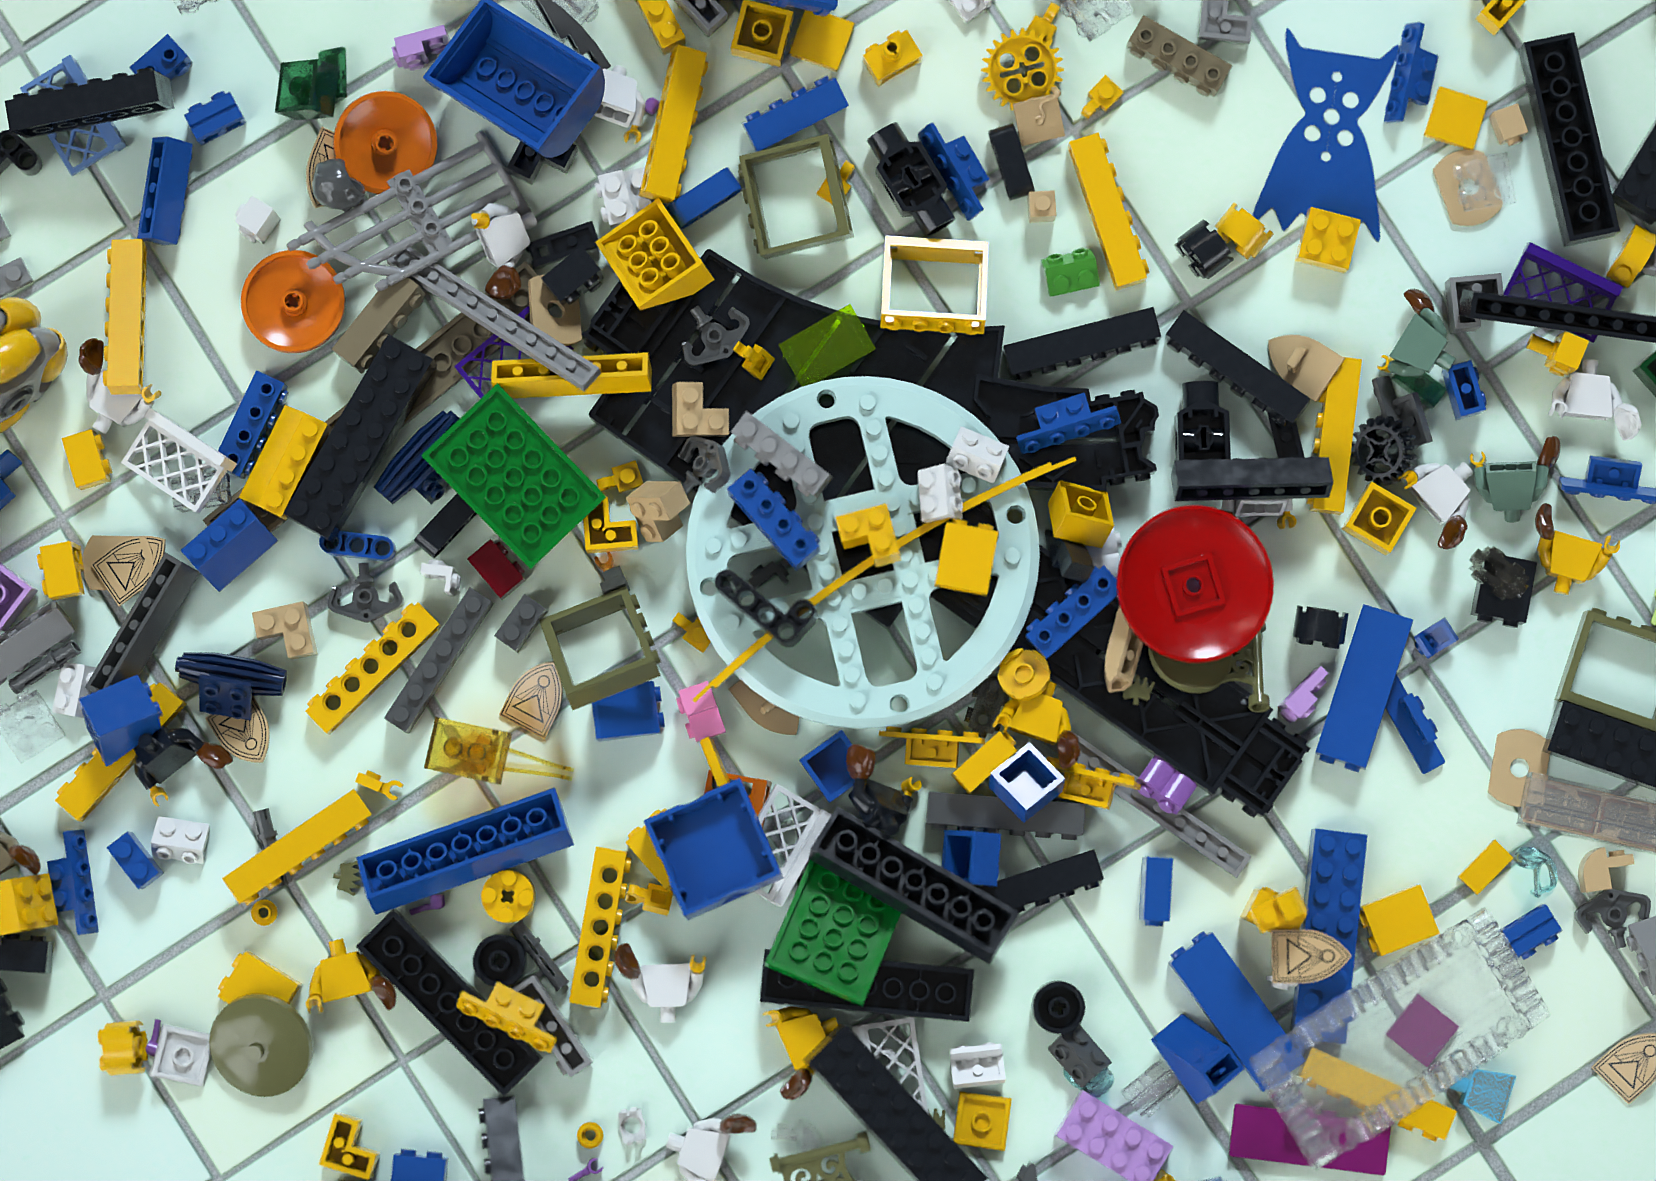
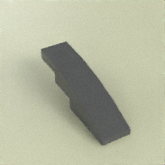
[534,0,611,69]

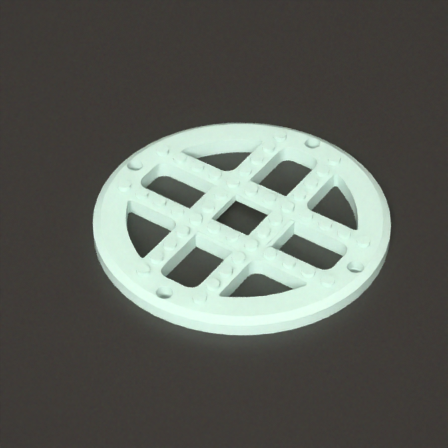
[686,376,1040,729]

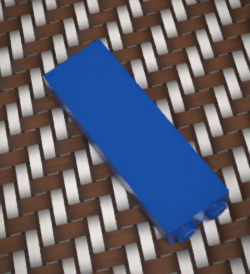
[1315,604,1413,773]
[1168,931,1305,1092]

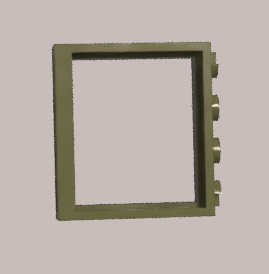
[738,134,854,259]
[539,586,661,711]
[1554,608,1656,733]

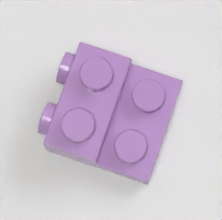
[391,25,450,71]
[1278,666,1328,724]

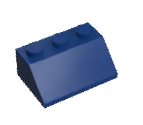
[180,499,278,592]

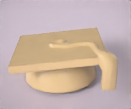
[1013,87,1065,146]

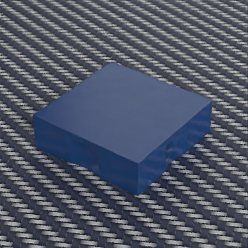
[643,778,784,921]

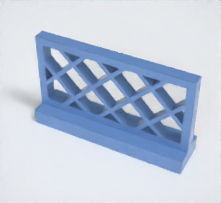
[20,55,127,176]

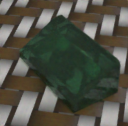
[318,47,347,103]
[1391,372,1447,410]

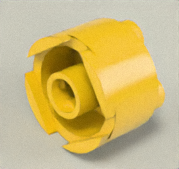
[1214,202,1274,260]
[481,870,536,923]
[97,1020,148,1076]

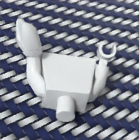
[1548,359,1642,441]

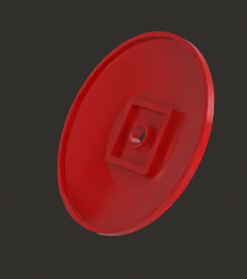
[1116,505,1274,663]

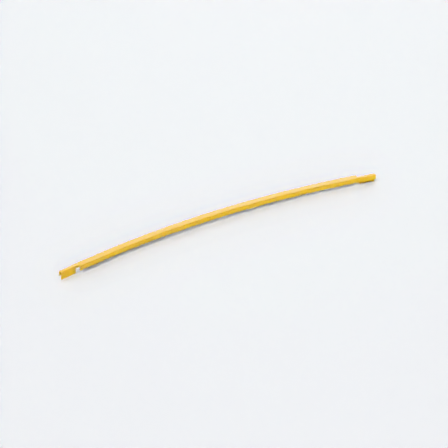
[692,457,1076,703]

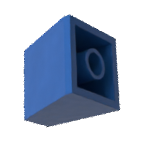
[79,674,163,767]
[592,681,665,742]

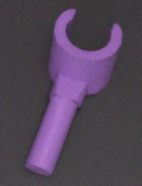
[645,98,660,115]
[409,894,445,916]
[146,1019,161,1057]
[568,1158,603,1181]

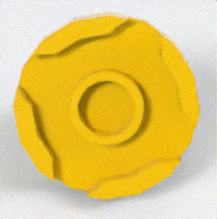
[998,648,1050,700]

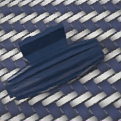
[373,410,460,504]
[175,652,287,721]

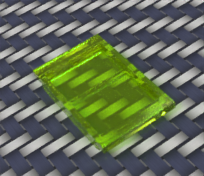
[778,304,876,387]

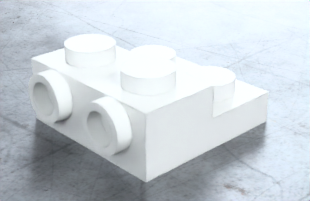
[594,167,654,229]

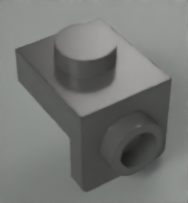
[748,561,790,590]

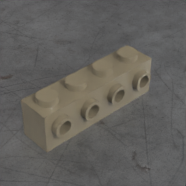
[1126,15,1233,97]
[332,277,426,374]

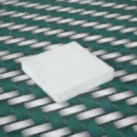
[150,1024,210,1087]

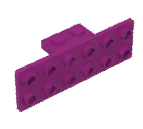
[1229,1104,1391,1176]

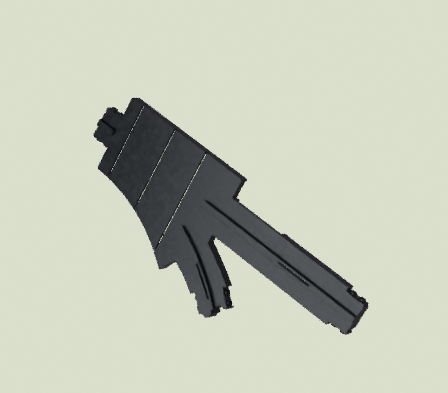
[581,249,1311,818]

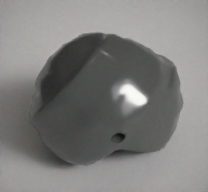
[312,158,366,212]

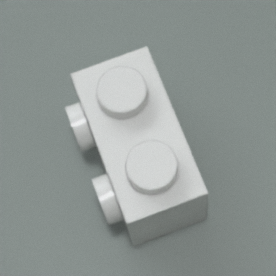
[234,195,281,244]

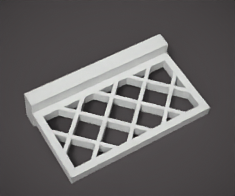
[121,408,237,514]
[754,784,832,907]
[851,1017,929,1132]

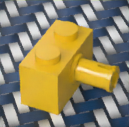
[862,29,923,86]
[1526,331,1589,377]

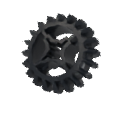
[1351,415,1419,486]

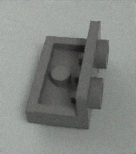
[1048,1024,1112,1088]

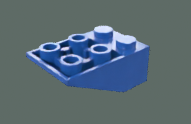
[1150,1014,1245,1104]

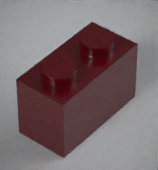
[467,539,526,600]

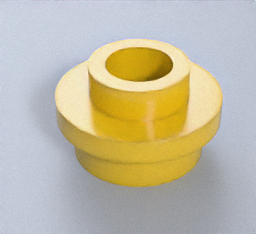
[251,900,278,926]
[577,1122,604,1149]

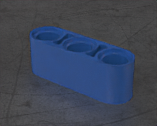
[667,167,743,230]
[319,531,397,562]

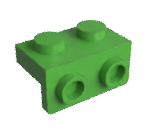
[1041,248,1100,297]

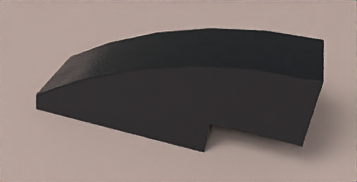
[1044,529,1095,583]

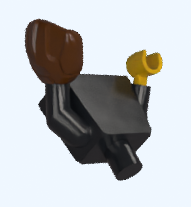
[134,726,233,806]
[846,744,922,836]

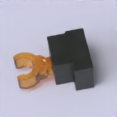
[594,552,630,594]

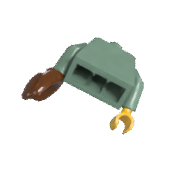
[1377,289,1456,377]
[1470,436,1561,523]

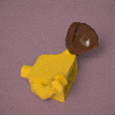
[1535,503,1620,595]
[993,681,1080,768]
[306,939,397,1014]
[763,1006,839,1100]

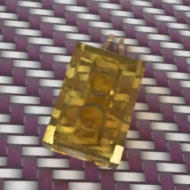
[424,717,575,785]

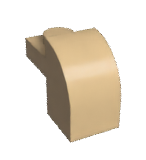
[1578,847,1634,893]

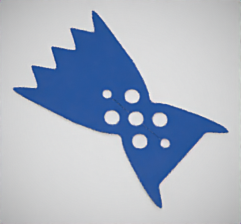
[1252,28,1399,242]

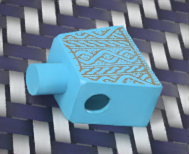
[1449,1068,1517,1124]

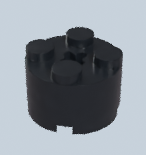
[1174,219,1234,279]
[1292,605,1349,649]
[473,934,528,987]
[1031,981,1086,1034]

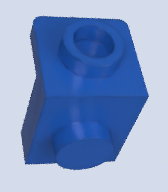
[1414,617,1459,659]

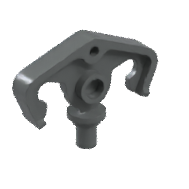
[681,305,750,366]
[678,436,730,495]
[328,563,404,623]
[1575,889,1651,949]

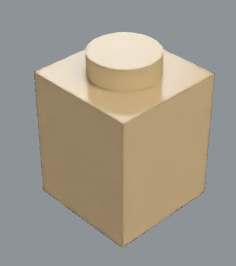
[1489,103,1528,146]
[1027,190,1057,223]

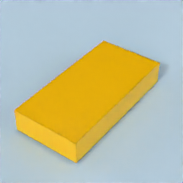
[700,737,730,787]
[1457,840,1513,895]

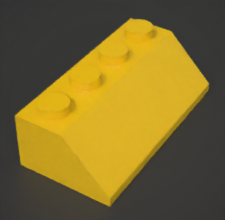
[239,405,332,520]

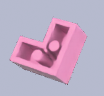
[675,681,726,743]

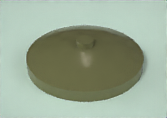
[209,994,313,1097]

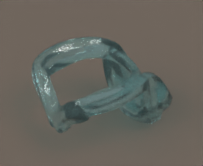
[1514,846,1558,898]
[1063,1067,1114,1098]

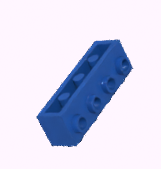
[742,75,849,152]
[137,136,193,245]
[218,370,289,480]
[727,469,821,572]
[1025,565,1117,660]

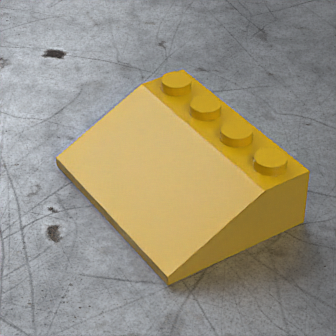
[595,198,715,310]

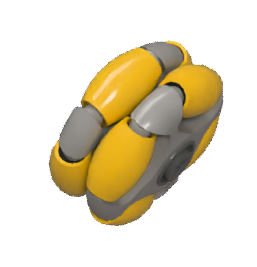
[0,297,68,434]

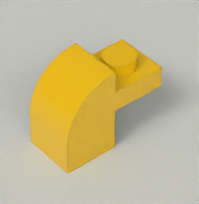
[1606,224,1656,288]
[1249,886,1308,933]

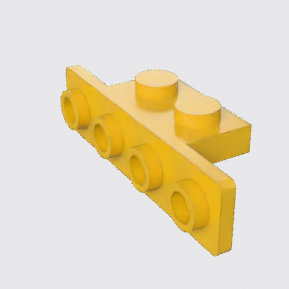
[879,726,985,768]
[1046,756,1141,810]
[456,982,557,1053]

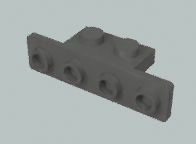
[1372,375,1433,470]

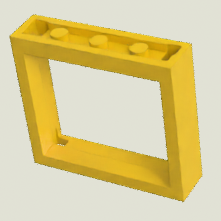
[880,236,988,335]

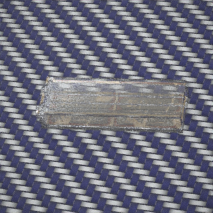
[1516,772,1656,855]

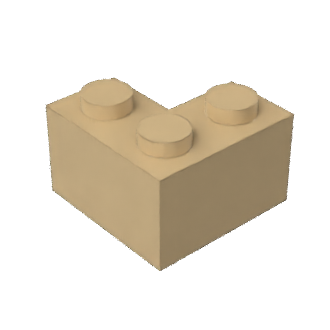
[672,382,729,437]
[626,481,690,542]
[252,601,318,660]

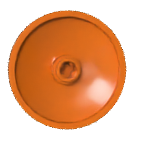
[333,91,437,194]
[241,250,346,354]

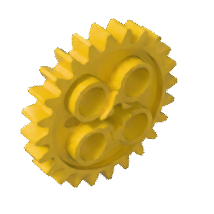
[980,28,1064,111]

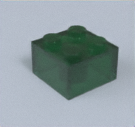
[275,59,340,120]

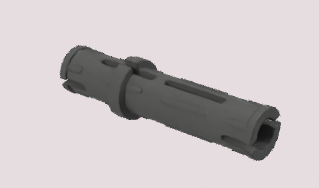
[8,639,81,695]
[252,808,289,888]
[509,920,570,992]

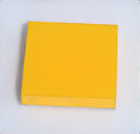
[789,10,855,72]
[1423,86,1488,150]
[953,1091,1012,1151]

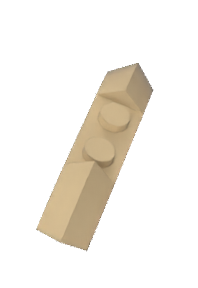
[1105,605,1143,693]

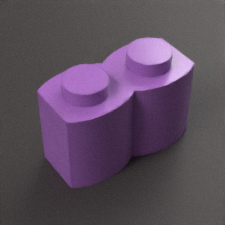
[1136,755,1198,815]

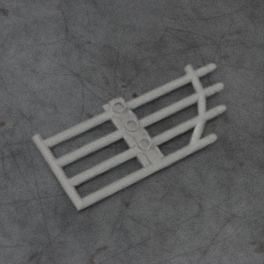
[286,130,532,292]

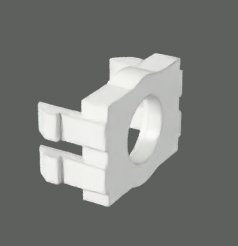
[618,1107,647,1146]

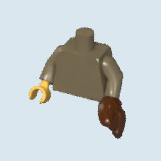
[0,831,41,875]

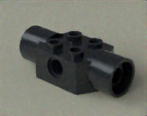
[867,122,956,238]
[1174,381,1231,461]

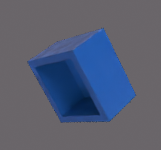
[799,729,854,803]
[988,743,1065,823]
[942,830,1001,886]

